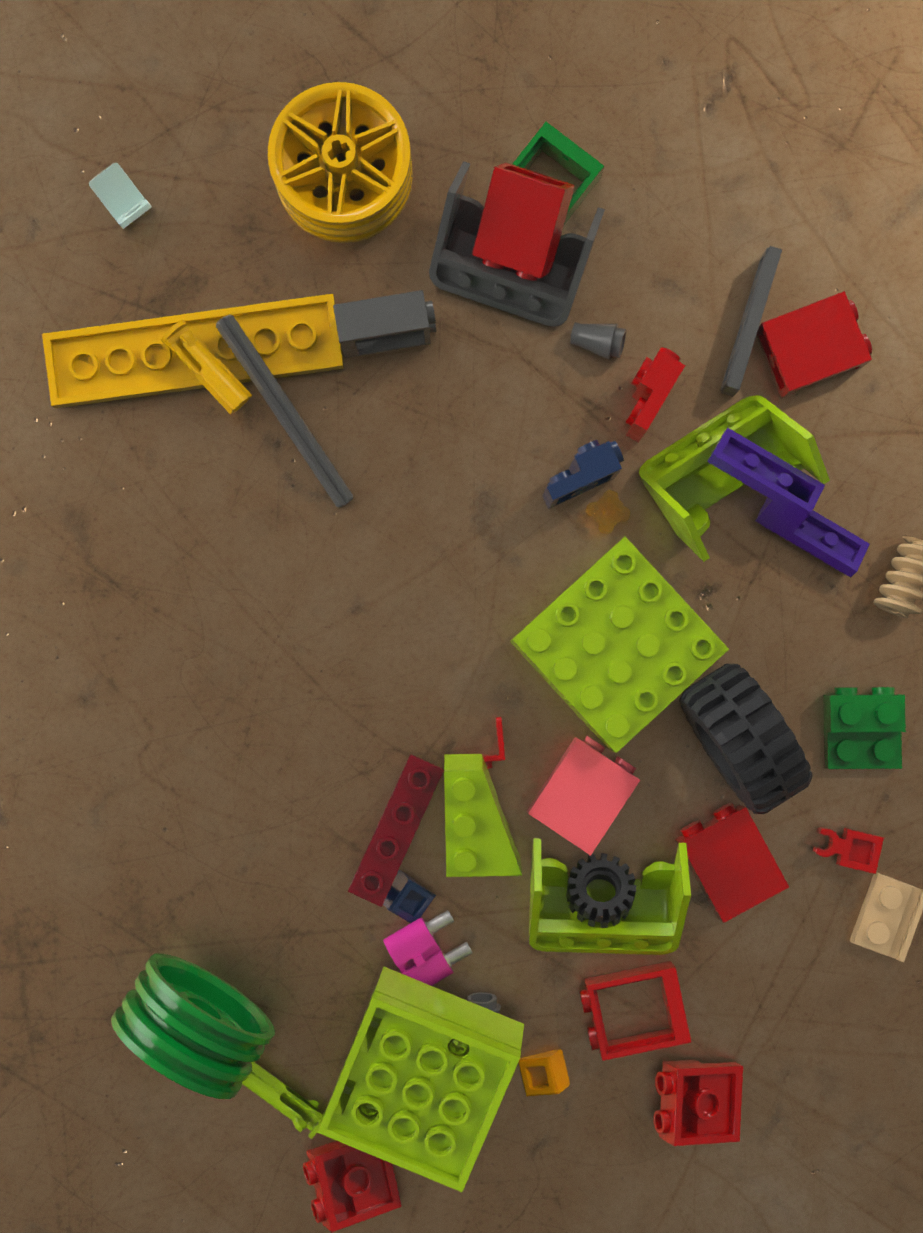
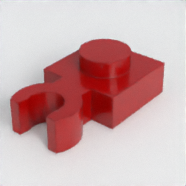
[812,827,884,874]

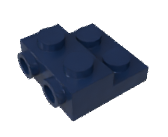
[543,440,624,509]

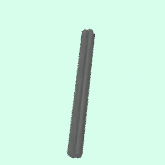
[216,314,353,508]

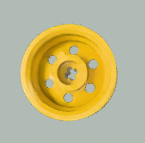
[268,82,413,243]

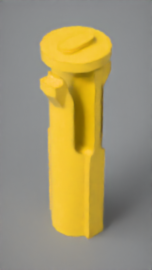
[161,320,253,414]

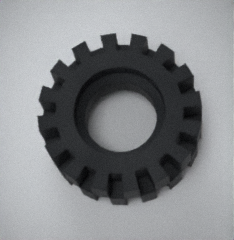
[566,853,636,928]

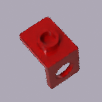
[483,717,505,769]

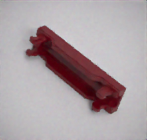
[347,754,444,907]

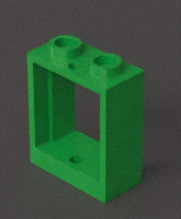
[512,121,604,225]

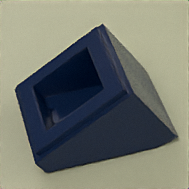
[383,870,436,923]

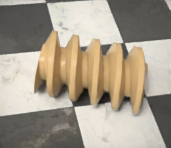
[873,535,923,618]

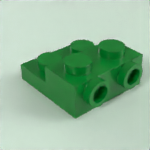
[823,687,906,769]

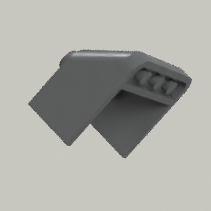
[429,161,605,326]

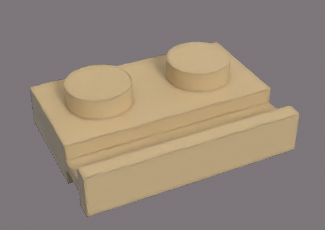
[849,872,923,962]

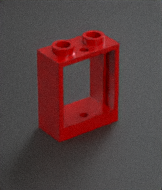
[579,961,692,1061]

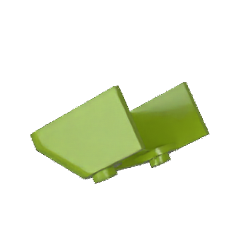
[639,395,830,562]
[529,838,691,955]

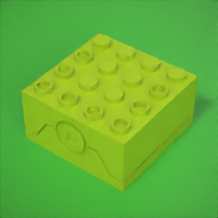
[510,537,729,753]
[317,967,524,1192]

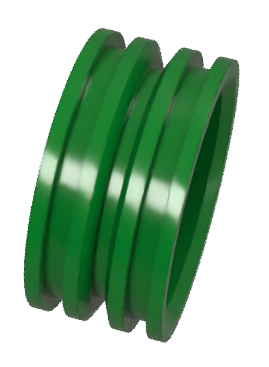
[111,953,275,1099]

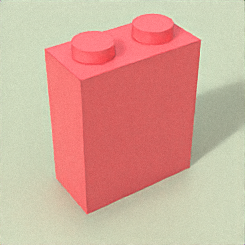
[526,736,640,856]

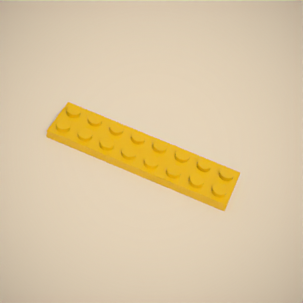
[42,294,344,409]

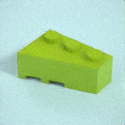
[444,754,522,877]

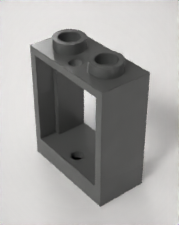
[333,290,437,358]

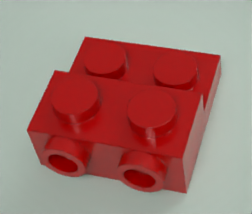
[625,347,686,443]
[653,1060,743,1146]
[303,1141,402,1233]

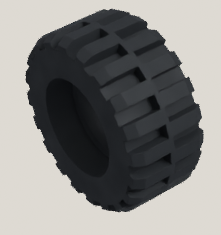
[679,664,813,814]

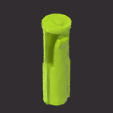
[242,1062,326,1139]

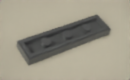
[720,246,783,397]

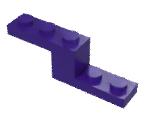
[707,427,870,578]

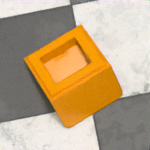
[518,1049,570,1097]

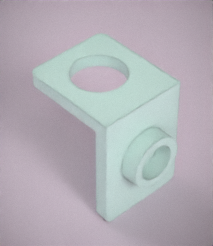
[89,162,152,229]

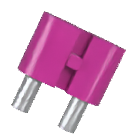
[383,910,473,986]

